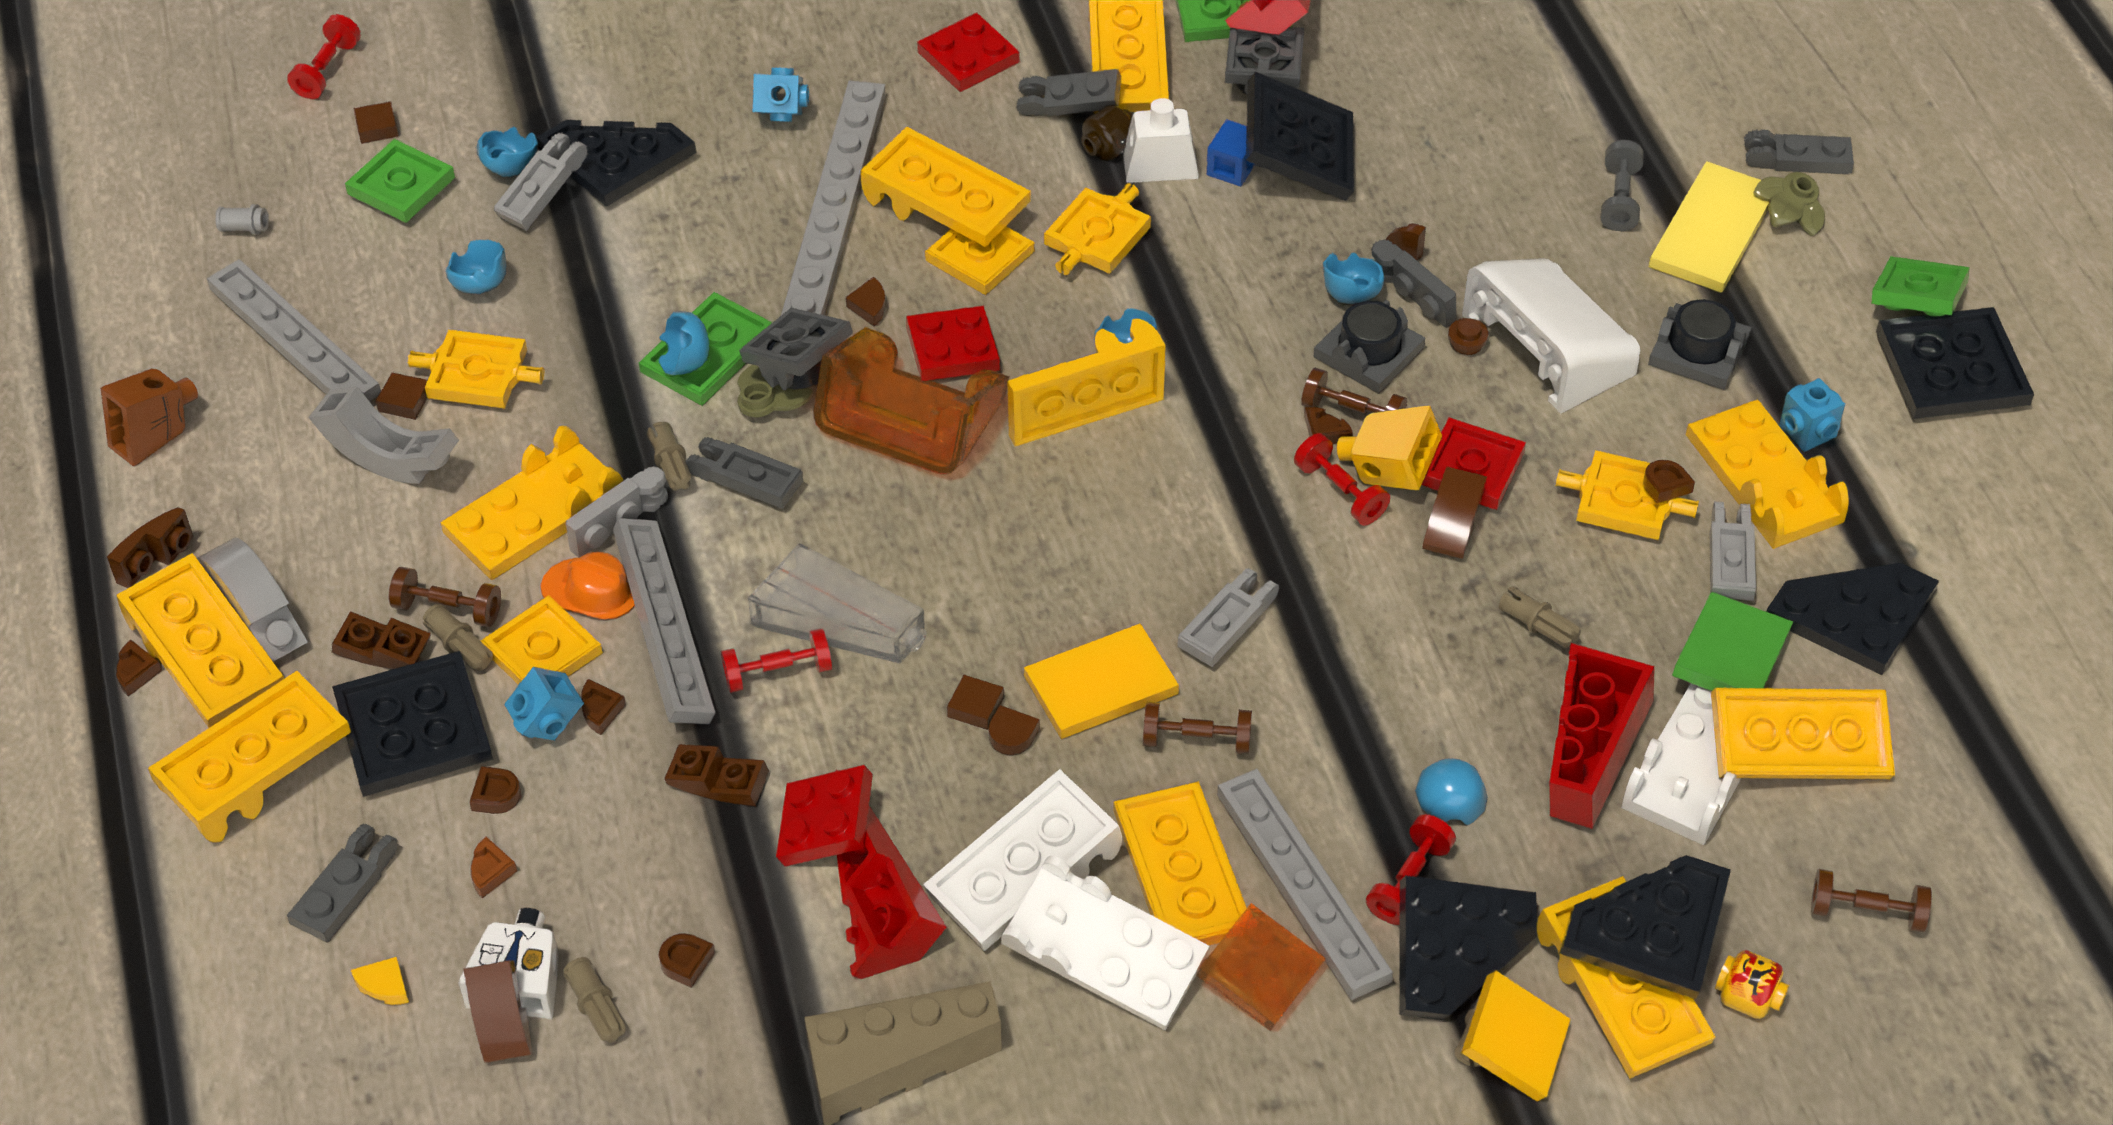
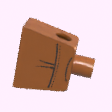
[100,369,198,467]

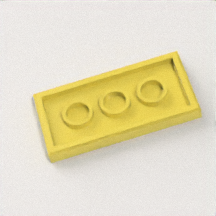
[1649,161,1770,293]

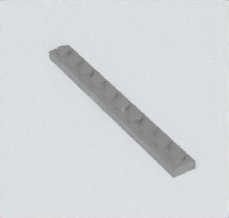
[781,80,886,315]

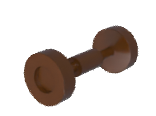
[1301,367,1407,414]
[389,566,501,627]
[1143,702,1252,754]
[1811,869,1932,933]

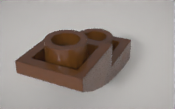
[1422,466,1487,559]
[107,507,194,588]
[331,611,431,669]
[664,744,769,806]
[463,960,533,1063]

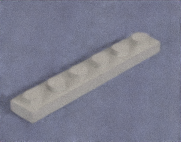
[207,259,381,402]
[613,518,715,724]
[1217,769,1393,1000]

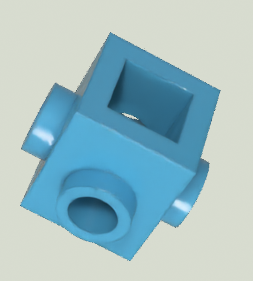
[753,68,809,122]
[1779,378,1845,452]
[504,667,584,741]

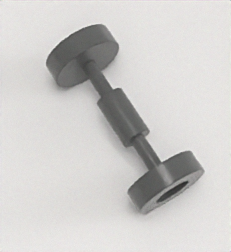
[1601,140,1644,231]

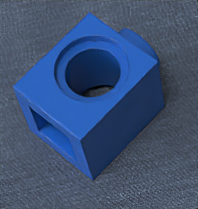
[1206,119,1255,187]

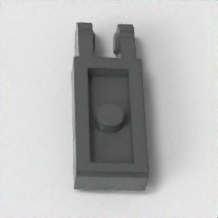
[1016,69,1122,116]
[1744,129,1854,174]
[1371,239,1456,328]
[685,437,803,509]
[287,823,398,942]

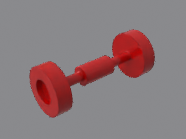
[287,14,361,99]
[1294,433,1390,526]
[721,628,832,693]
[1366,814,1456,925]

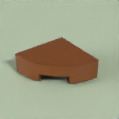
[471,836,517,898]

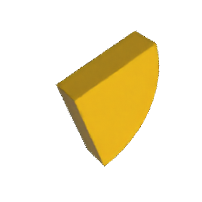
[351,957,409,1005]

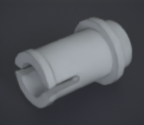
[216,204,269,235]

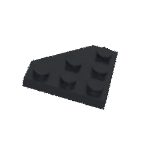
[536,120,697,207]
[1766,563,1939,675]
[1559,855,1731,1000]
[1399,876,1537,1020]

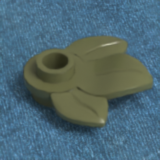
[1753,172,1825,236]
[737,365,813,418]

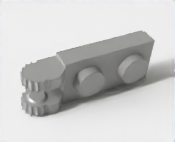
[493,133,588,231]
[566,466,668,558]
[1709,501,1756,601]
[1178,568,1279,667]

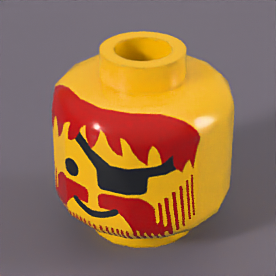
[1715,950,1790,1019]

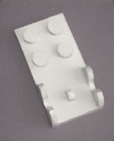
[1621,683,1741,845]
[923,769,1122,951]
[1001,856,1210,1031]

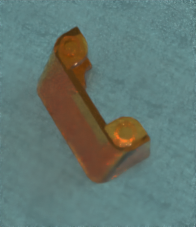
[813,327,1009,475]

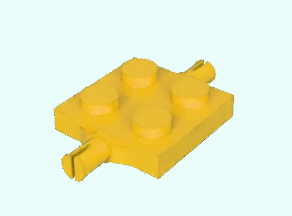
[1044,183,1151,275]
[408,329,545,408]
[1555,450,1699,540]

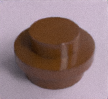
[1448,318,1488,355]

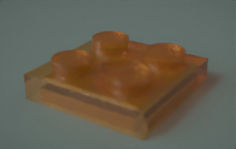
[1196,903,1326,1031]

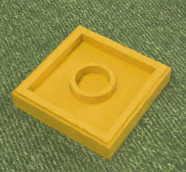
[925,226,1034,295]
[480,595,603,685]
[1461,971,1571,1101]

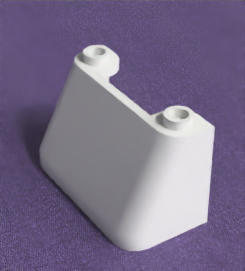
[1462,258,1640,413]

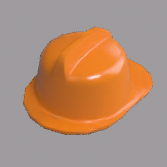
[540,552,635,620]

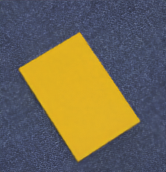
[1024,623,1179,739]

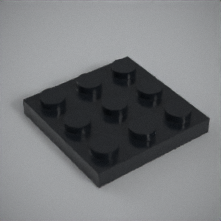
[1246,72,1354,201]
[1876,307,2034,419]
[332,651,493,797]

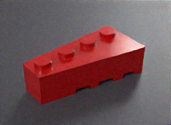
[1549,643,1655,829]

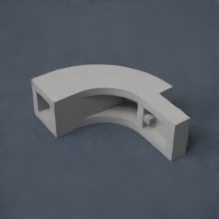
[308,386,459,484]
[197,537,308,661]

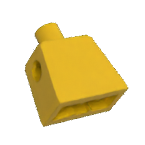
[1337,406,1442,490]

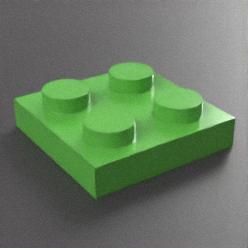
[345,139,455,223]
[1871,256,1970,316]

